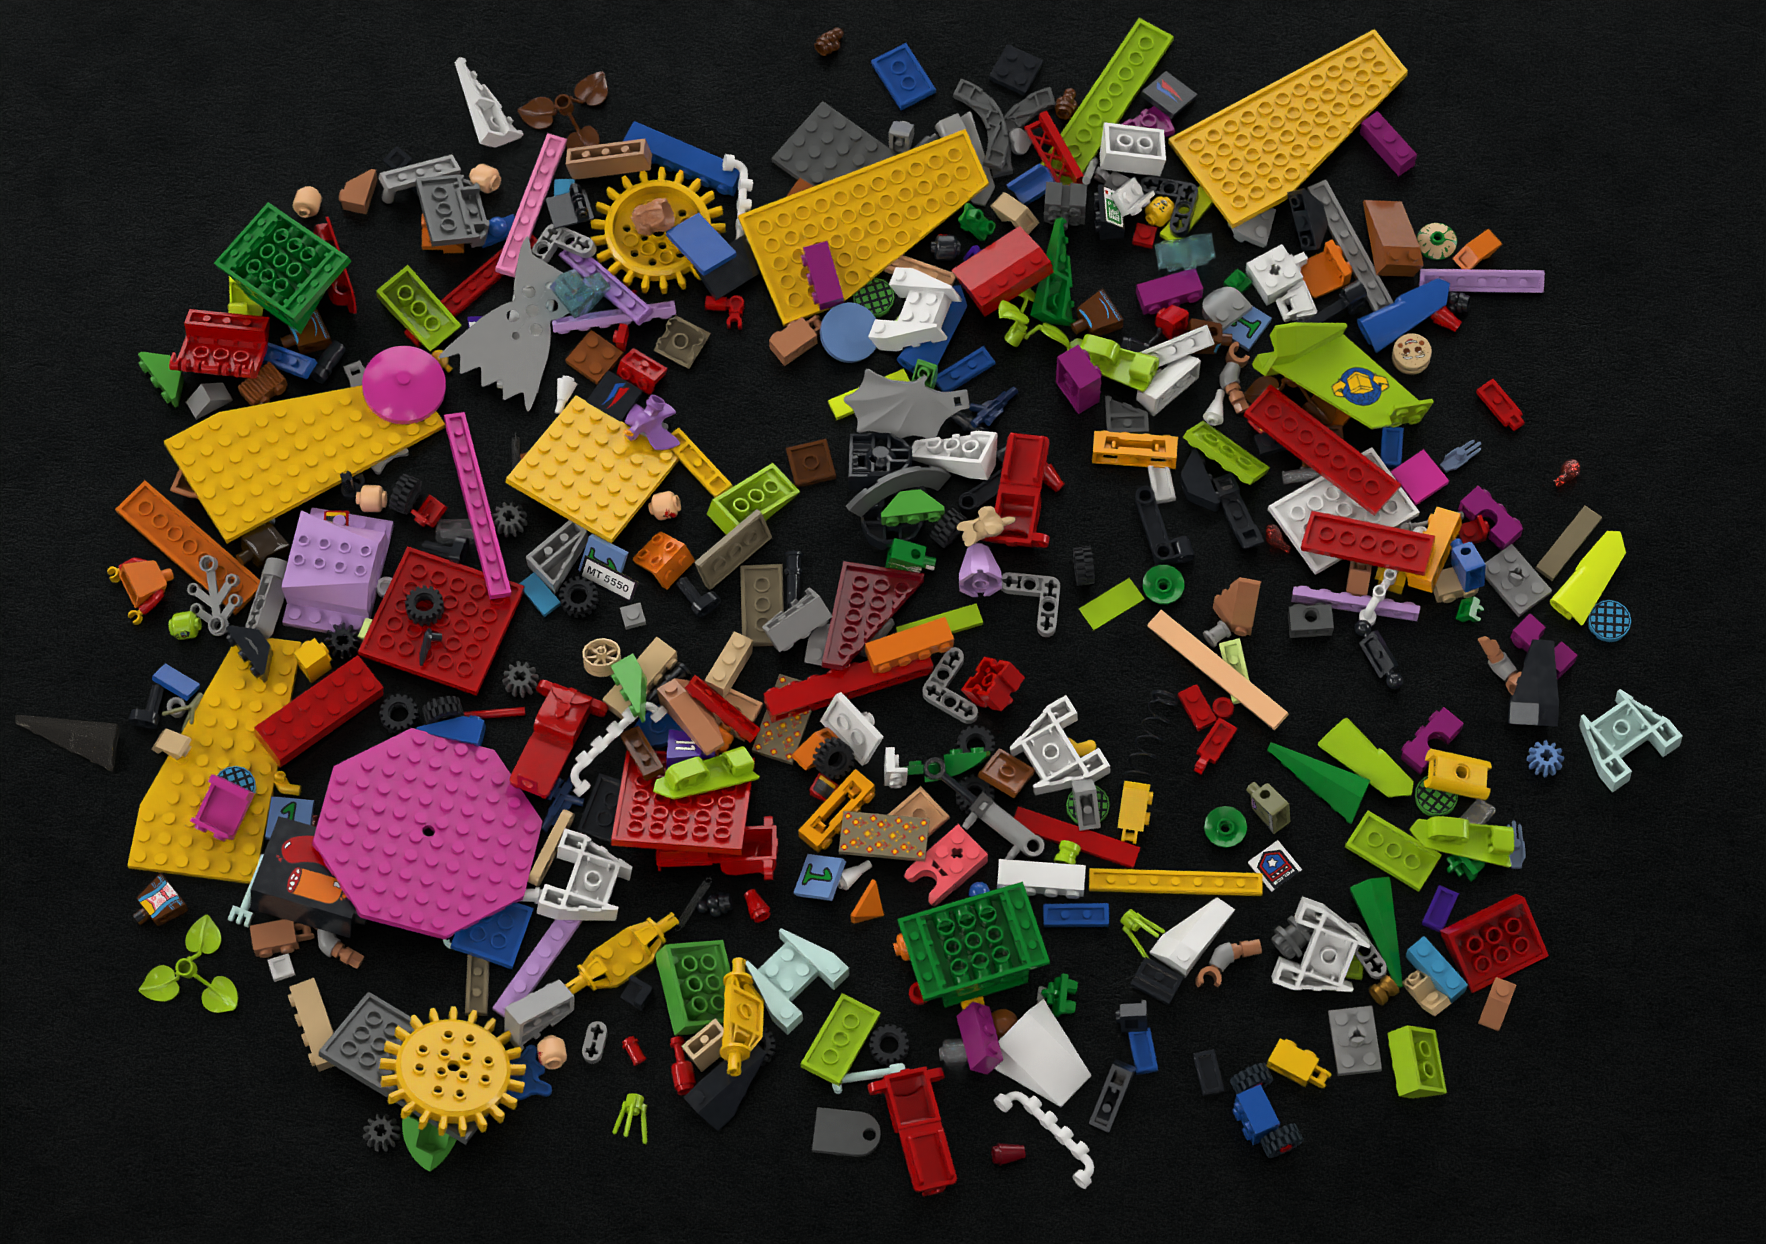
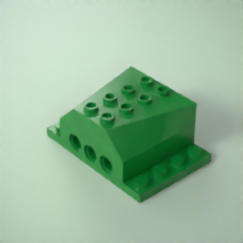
[214,202,351,334]
[898,881,1050,1008]

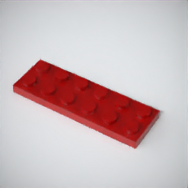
[1301,511,1435,576]

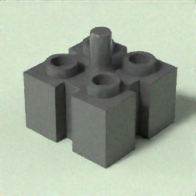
[1044,182,1087,230]

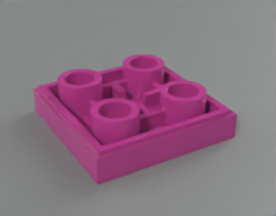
[1391,449,1449,506]

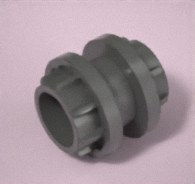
[1272,916,1314,960]

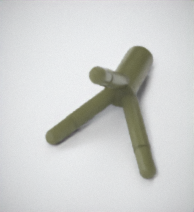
[162,693,203,731]

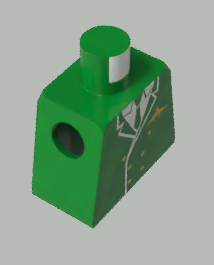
[885,538,936,573]

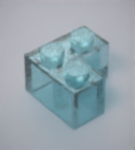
[1155,233,1215,271]
[550,269,611,318]

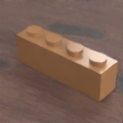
[566,139,652,180]

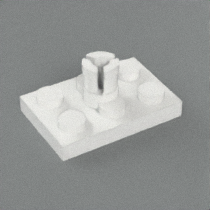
[820,692,883,766]

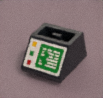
[1093,185,1125,240]

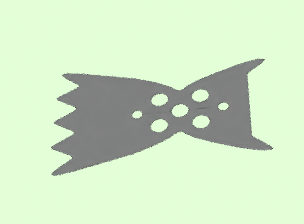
[439,236,599,411]

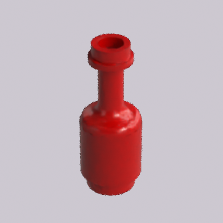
[670,1036,696,1095]

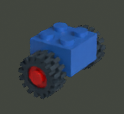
[1230,1063,1304,1158]

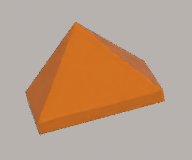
[851,879,884,923]

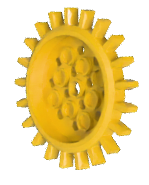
[591,167,726,294]
[379,1006,526,1137]

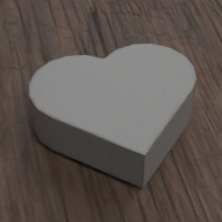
[1009,128,1032,155]

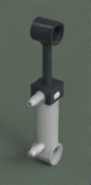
[922,757,1044,860]

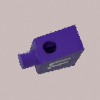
[666,730,715,769]

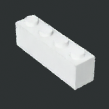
[997,859,1086,899]

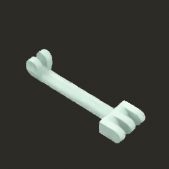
[228,854,264,927]
[832,1063,906,1094]

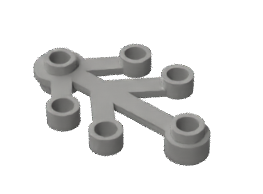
[187,555,243,636]

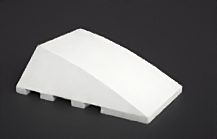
[994,999,1091,1107]

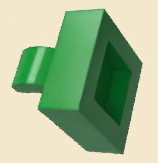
[1223,268,1253,294]
[1456,596,1484,622]

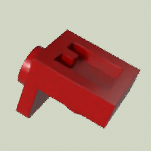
[1458,515,1490,544]

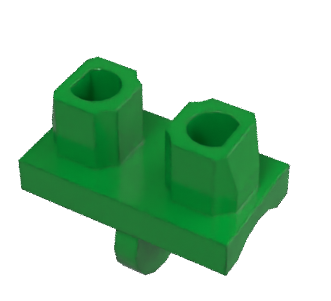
[958,203,996,241]
[1446,854,1485,881]
[1041,973,1078,1017]

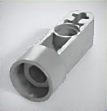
[246,558,288,639]

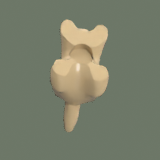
[957,506,1016,547]

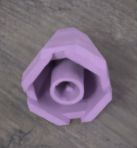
[959,543,1002,597]

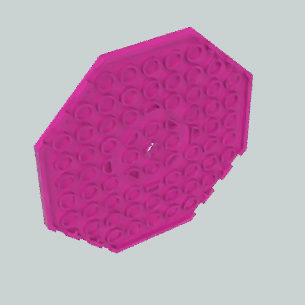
[312,728,543,940]

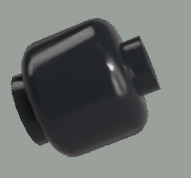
[930,234,960,261]

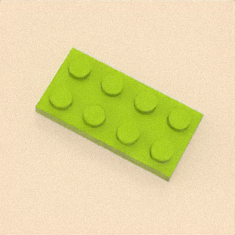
[1183,421,1270,485]
[1345,810,1442,892]
[800,993,881,1086]

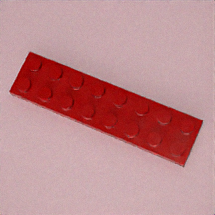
[1244,384,1402,516]

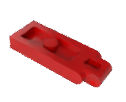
[1476,379,1525,431]

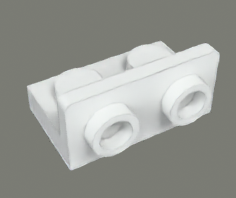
[1111,177,1155,217]
[884,747,908,788]

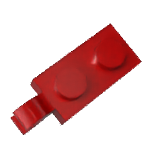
[1194,717,1237,774]

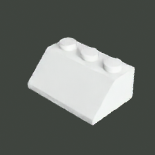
[1100,123,1166,176]
[1136,355,1201,416]

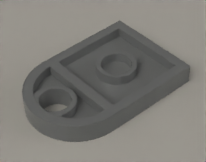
[812,1107,881,1157]

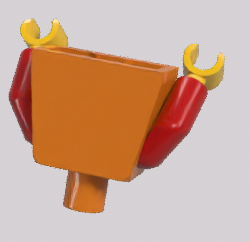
[107,557,174,625]

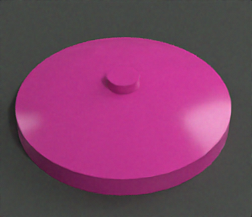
[362,346,446,424]

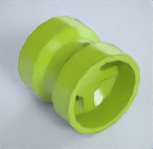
[1054,840,1081,865]

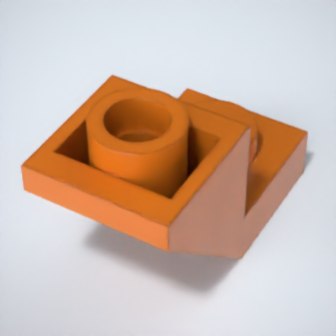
[1452,229,1502,270]
[791,727,840,770]

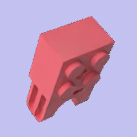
[904,824,988,906]

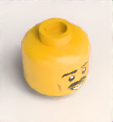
[1145,196,1175,227]

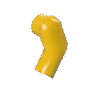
[1068,738,1096,757]
[274,771,301,796]

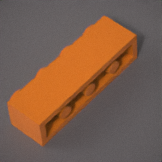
[865,617,954,673]

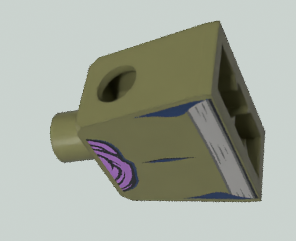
[1246,782,1291,834]

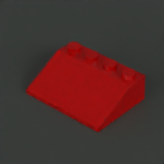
[951,226,1054,316]
[1440,894,1549,993]

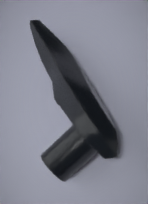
[419,628,442,666]

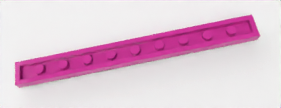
[444,412,511,599]

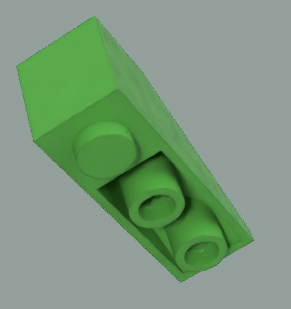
[611,654,647,723]

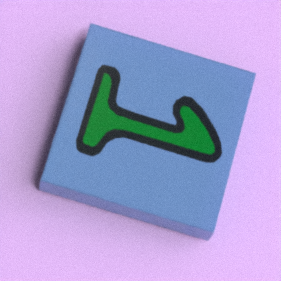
[1222,307,1272,352]
[578,534,629,573]
[265,796,315,840]
[794,854,846,901]

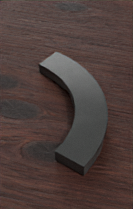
[953,79,1009,172]
[991,87,1056,178]
[846,466,952,517]

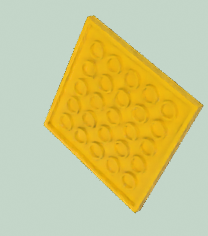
[506,396,679,543]

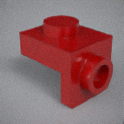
[411,495,448,528]

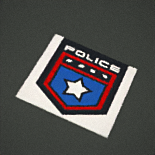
[1248,840,1302,892]

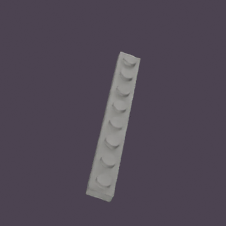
[1307,180,1394,312]

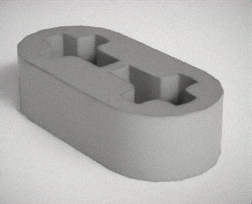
[582,1021,608,1064]

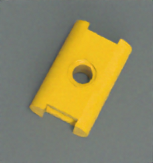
[1424,749,1492,801]

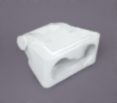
[1275,280,1317,322]

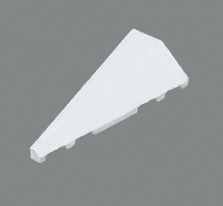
[455,57,523,148]

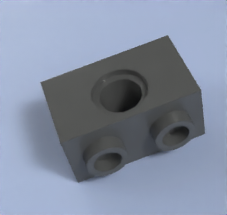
[1288,602,1334,638]

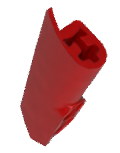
[313,217,357,313]

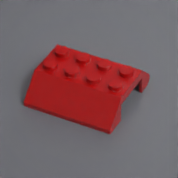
[169,309,270,378]

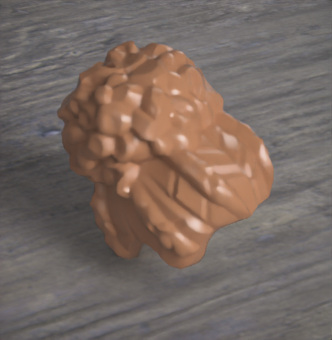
[631,198,675,236]

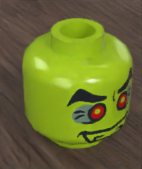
[169,611,202,640]

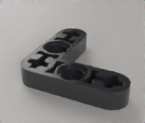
[1140,176,1199,238]

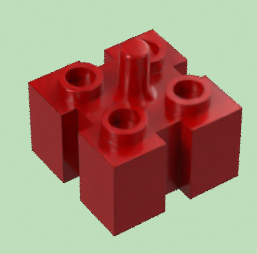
[961,657,1025,711]

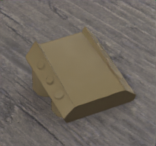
[654,315,711,369]

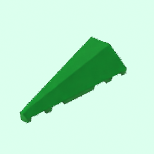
[1030,217,1076,326]
[1267,742,1370,824]
[1350,877,1403,988]

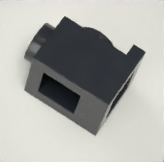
[1116,1000,1148,1032]

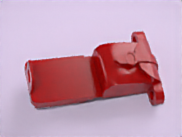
[981,433,1050,547]
[509,680,609,799]
[656,816,778,880]
[867,1066,957,1196]

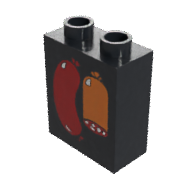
[251,816,368,938]

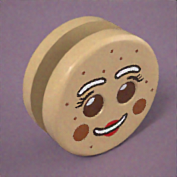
[1392,334,1432,375]

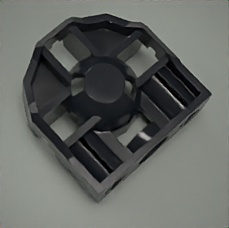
[849,433,912,490]
[861,486,924,550]

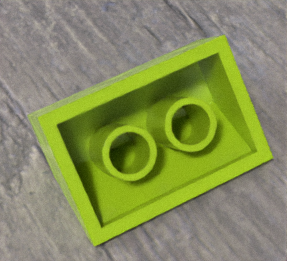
[1388,1025,1447,1098]

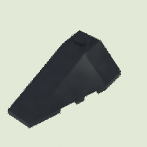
[1508,639,1559,726]

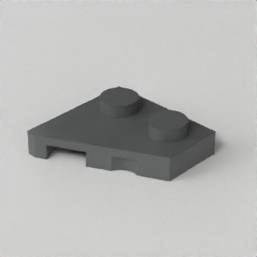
[1105,396,1149,434]

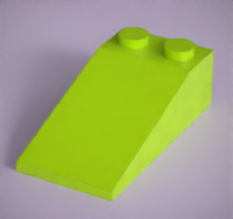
[376,265,462,352]
[707,463,800,535]

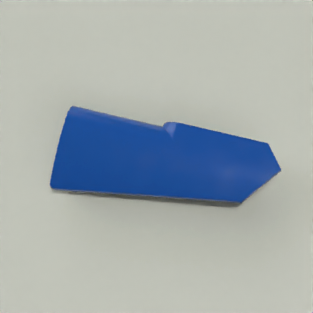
[1357,278,1450,353]
[897,286,967,373]

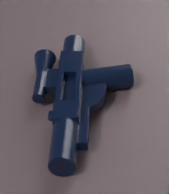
[969,387,1018,428]
[541,776,585,833]

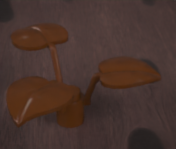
[518,71,608,149]
[1243,376,1336,425]

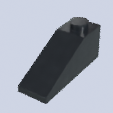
[1089,1059,1137,1132]

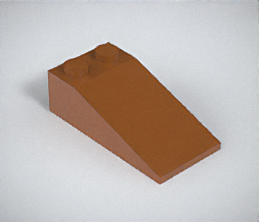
[1363,200,1424,277]

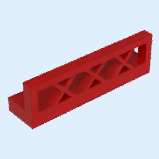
[1024,110,1084,185]

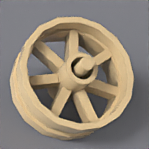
[583,638,621,677]

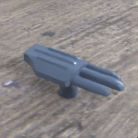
[1440,440,1481,473]
[1507,821,1526,869]

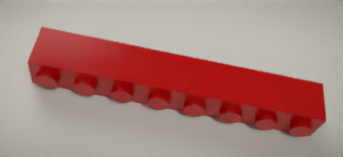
[764,657,933,723]

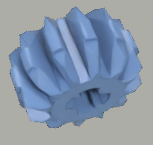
[1527,740,1564,778]

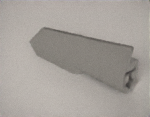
[935,112,995,206]

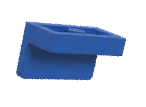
[1007,164,1056,206]

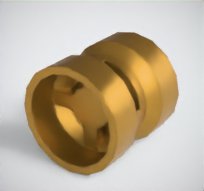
[1369,975,1399,1005]

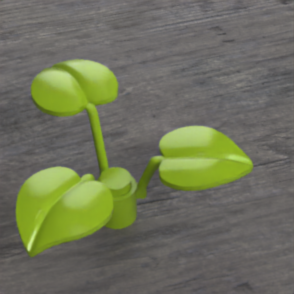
[999,288,1071,349]
[139,915,238,1013]

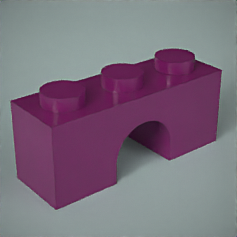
[1458,486,1523,551]
[1510,614,1577,680]
[1401,707,1464,775]

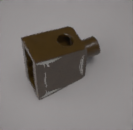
[236,522,289,568]

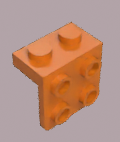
[1300,239,1353,299]
[633,532,695,589]

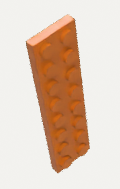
[116,481,260,615]

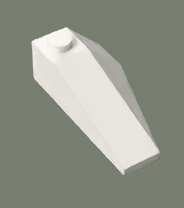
[911,431,998,480]
[1150,897,1235,978]

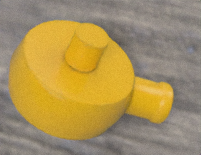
[431,350,453,373]

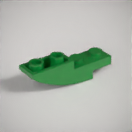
[903,747,990,782]

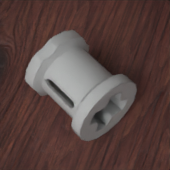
[1203,620,1231,648]

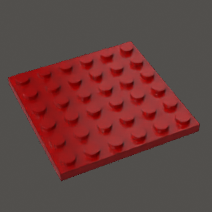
[358,546,525,696]
[611,751,755,855]

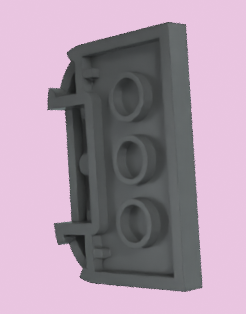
[415,175,489,248]

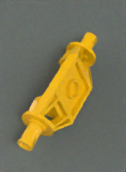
[564,912,679,995]
[719,957,764,1076]

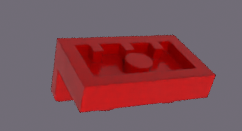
[617,348,667,395]

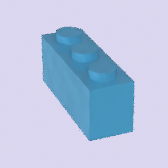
[1405,936,1468,1003]

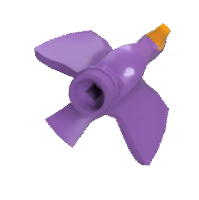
[623,395,680,450]

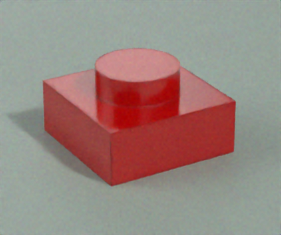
[1132,223,1157,249]
[613,323,629,352]

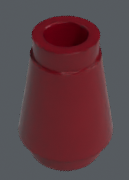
[991,1143,1025,1165]

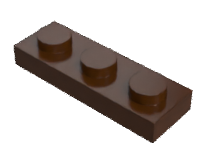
[620,725,665,781]

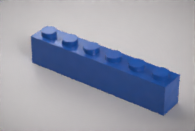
[623,121,740,196]

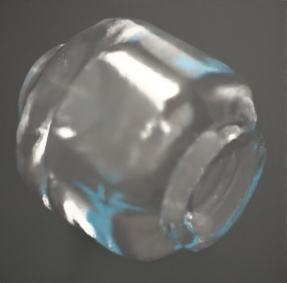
[939,1038,968,1067]

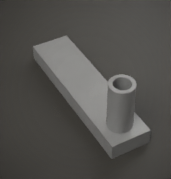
[379,155,461,203]

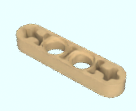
[528,809,575,887]

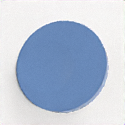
[820,303,877,363]

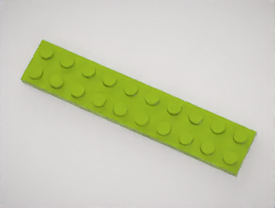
[1041,18,1174,185]

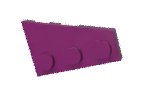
[1121,106,1175,138]

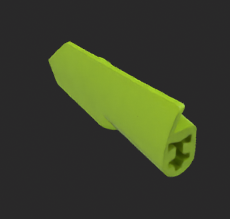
[1067,334,1159,392]
[1318,718,1413,798]
[653,746,759,799]
[1409,816,1514,867]

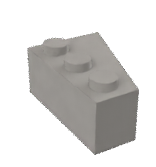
[526,520,588,594]
[762,587,833,652]
[505,979,574,1050]

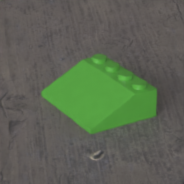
[655,940,731,1036]

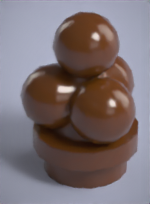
[814,28,843,56]
[1055,88,1078,120]

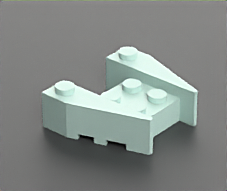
[1579,689,1682,792]
[745,928,849,1035]

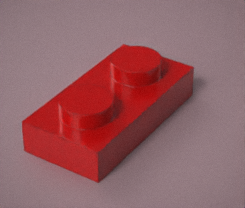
[1178,684,1217,731]

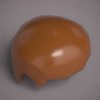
[991,1009,1018,1041]

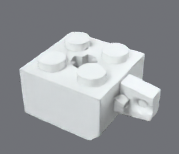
[1246,244,1308,305]

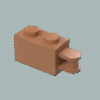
[769,315,821,366]
[250,919,314,958]

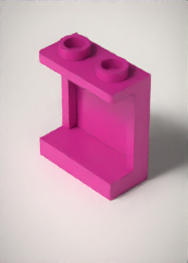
[190,774,255,842]

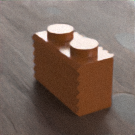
[238,362,288,406]

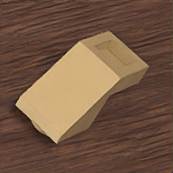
[991,192,1039,234]
[151,729,192,760]
[1402,970,1451,1016]

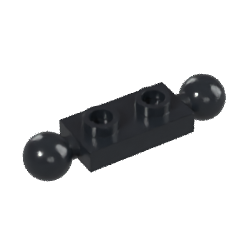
[1355,620,1403,689]

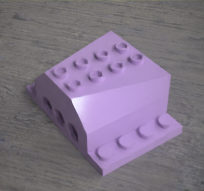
[281,508,394,639]

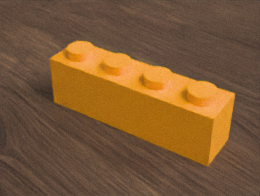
[1405,507,1462,593]

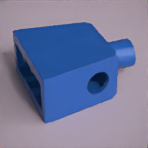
[1450,538,1486,593]

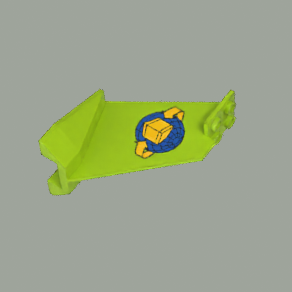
[1252,322,1433,429]

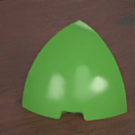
[402,1113,457,1171]

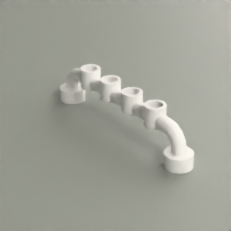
[723,154,753,242]
[1359,526,1427,626]
[570,702,668,797]
[994,1091,1094,1189]

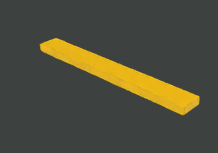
[1089,868,1263,896]

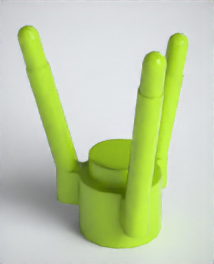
[1120,909,1165,959]
[613,1094,647,1144]

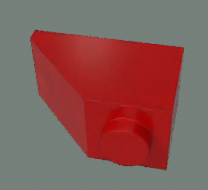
[1155,305,1189,340]

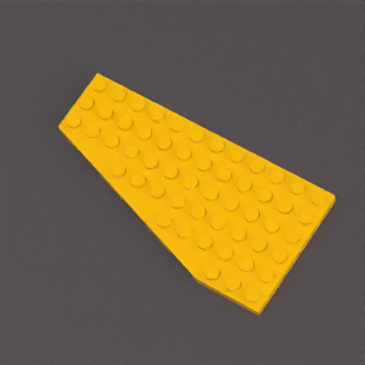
[1168,29,1407,228]
[738,129,989,326]
[164,385,445,543]
[128,638,302,884]

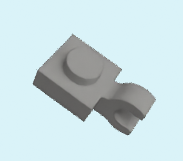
[1094,166,1130,190]

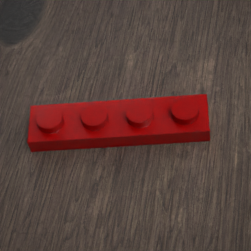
[685,675,761,743]

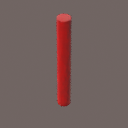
[463,707,525,719]

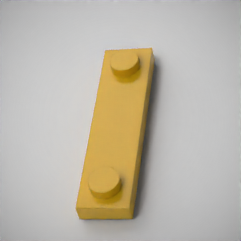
[670,428,733,498]

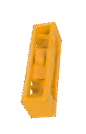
[1092,430,1178,469]
[798,769,875,853]

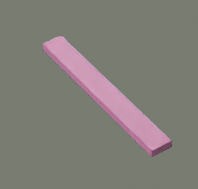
[495,133,567,278]

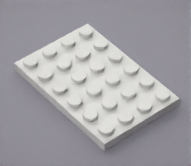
[1268,447,1420,575]

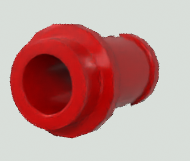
[622,1036,646,1066]

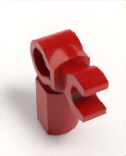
[705,295,744,330]

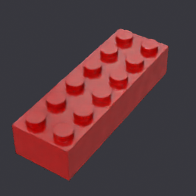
[254,655,384,768]

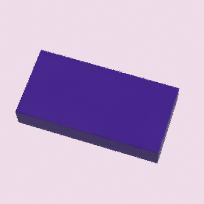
[1421,885,1459,933]

